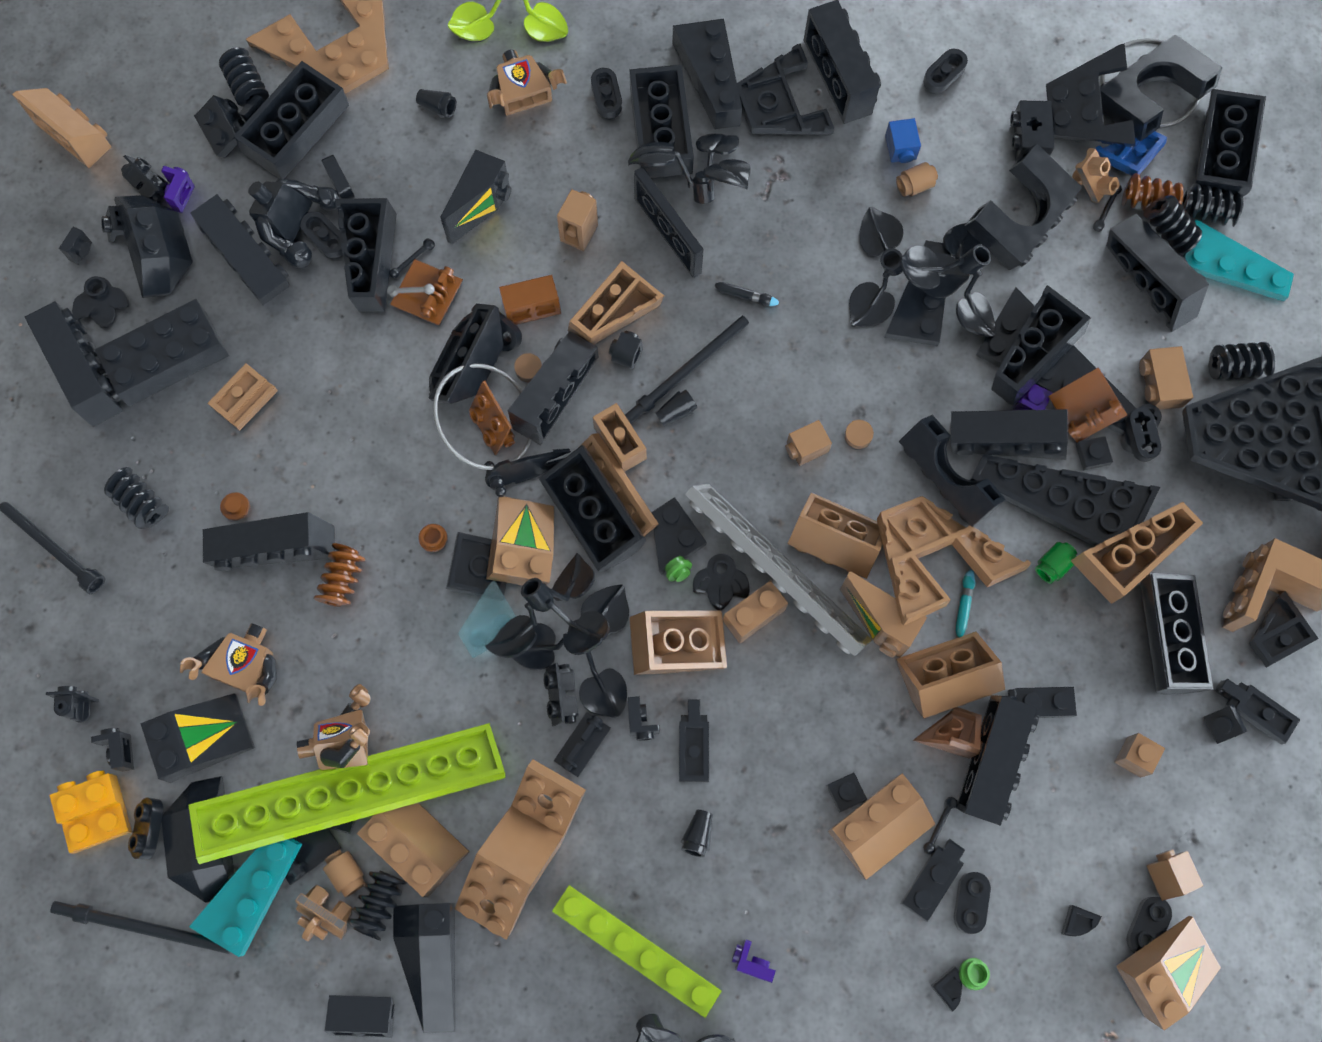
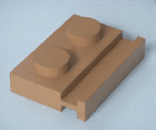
[208,363,278,431]

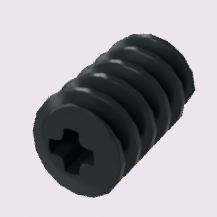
[219,47,269,107]
[1182,183,1244,227]
[1143,195,1202,255]
[1208,342,1276,379]
[104,467,169,529]
[347,870,407,941]

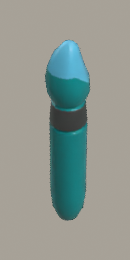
[955,569,976,638]

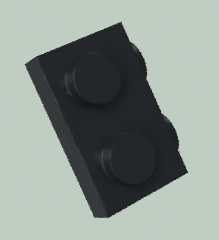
[194,95,245,158]

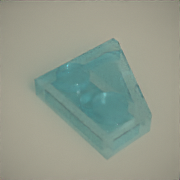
[458,580,516,658]

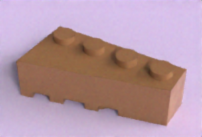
[1071,502,1203,604]

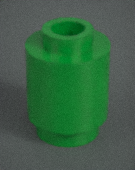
[1035,542,1077,584]

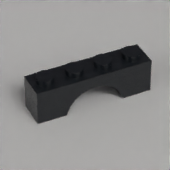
[899,414,1006,527]

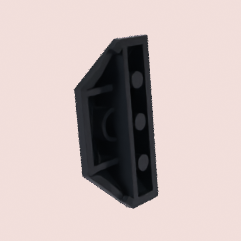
[114,195,192,298]
[429,303,503,404]
[162,776,235,903]

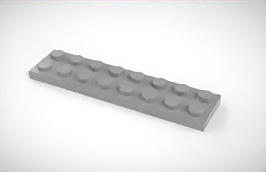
[685,484,873,656]

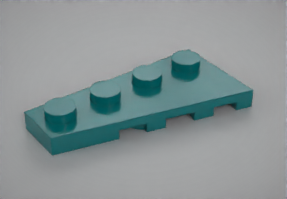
[1183,219,1294,302]
[189,838,302,957]

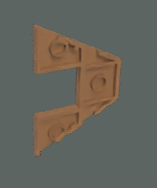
[246,0,389,94]
[877,496,1031,626]

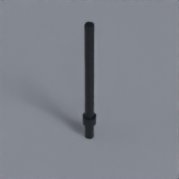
[625,315,749,424]
[50,901,230,954]

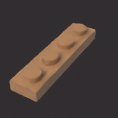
[579,433,659,537]

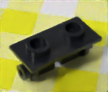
[121,155,168,204]
[543,663,579,726]
[46,686,99,723]
[554,712,611,777]

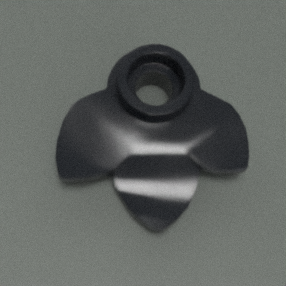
[72,276,127,328]
[693,554,750,611]

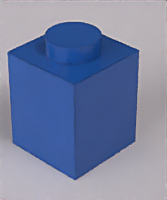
[885,118,921,163]

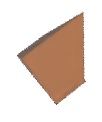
[913,707,982,759]

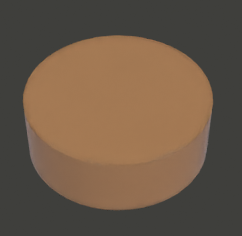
[514,353,542,382]
[845,420,874,449]

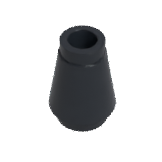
[416,89,457,118]
[655,389,698,426]
[681,809,713,857]

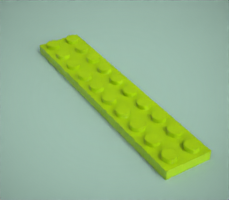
[189,723,506,864]

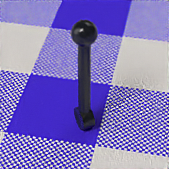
[1093,185,1122,232]
[390,238,435,279]
[923,797,957,854]

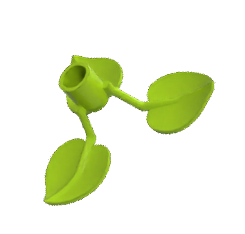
[448,0,568,42]

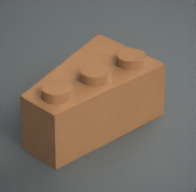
[567,261,664,344]

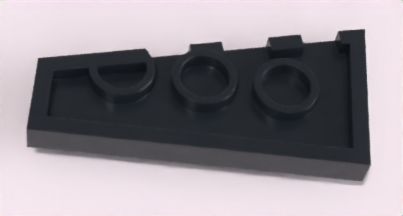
[884,240,951,346]

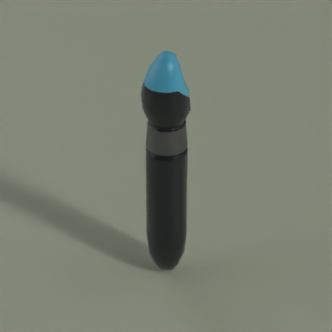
[715,282,779,306]

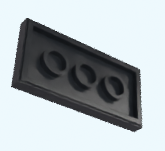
[634,167,704,278]

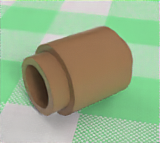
[896,162,938,197]
[323,850,366,898]

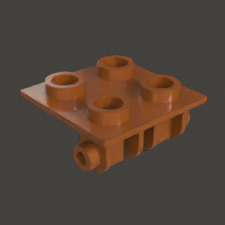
[390,259,463,326]
[1048,367,1127,443]
[469,381,515,455]

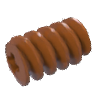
[1122,173,1184,211]
[313,543,366,607]

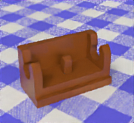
[499,274,561,325]

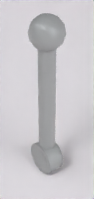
[387,284,435,297]

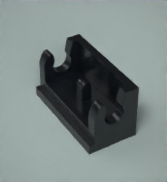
[324,995,395,1038]

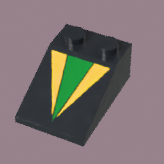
[440,149,512,244]
[140,693,255,783]

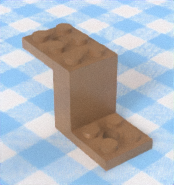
[1222,538,1322,632]
[455,759,586,940]

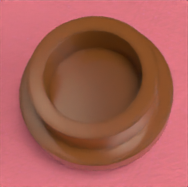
[220,492,250,521]
[419,524,448,552]

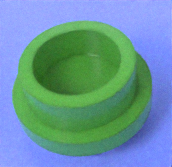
[665,556,692,582]
[959,958,990,990]

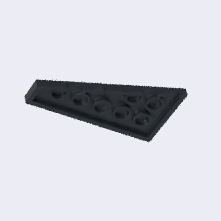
[976,287,1137,435]
[970,454,1160,546]

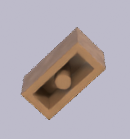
[557,189,598,251]
[1139,346,1193,410]
[593,403,647,472]
[723,580,788,644]

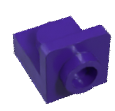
[161,166,195,213]
[1013,384,1053,410]
[732,940,776,983]

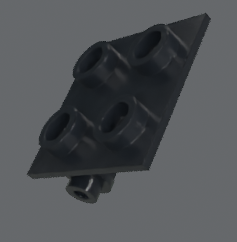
[285,828,341,885]

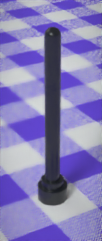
[0,502,105,594]

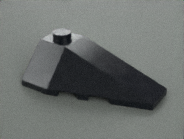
[393,903,455,1033]

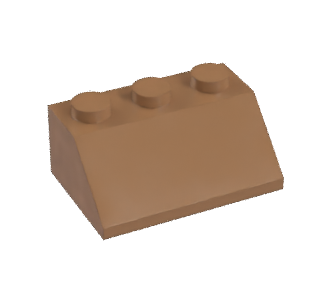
[12,88,111,168]
[788,493,882,579]
[896,631,1005,718]
[828,773,935,880]
[357,803,470,898]

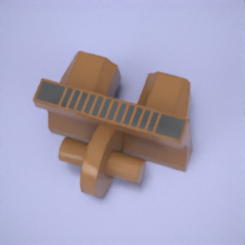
[1072,148,1120,203]
[295,885,353,942]

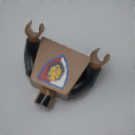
[487,49,567,116]
[180,623,277,706]
[296,684,370,770]

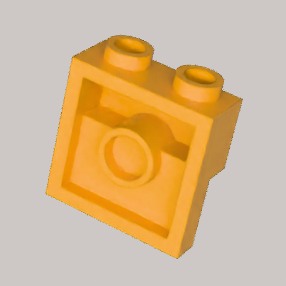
[49,770,132,854]

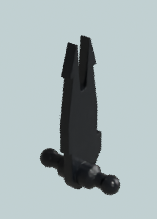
[484,448,571,497]

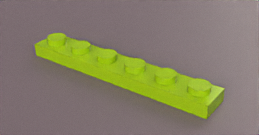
[552,885,722,1018]

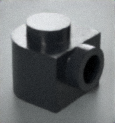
[609,330,643,369]

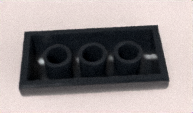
[1195,89,1266,196]
[538,445,646,571]
[1140,573,1213,695]

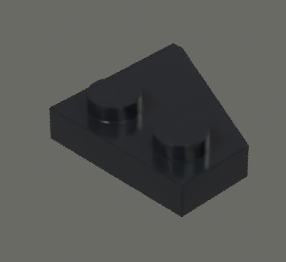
[651,497,707,575]
[1250,591,1319,668]

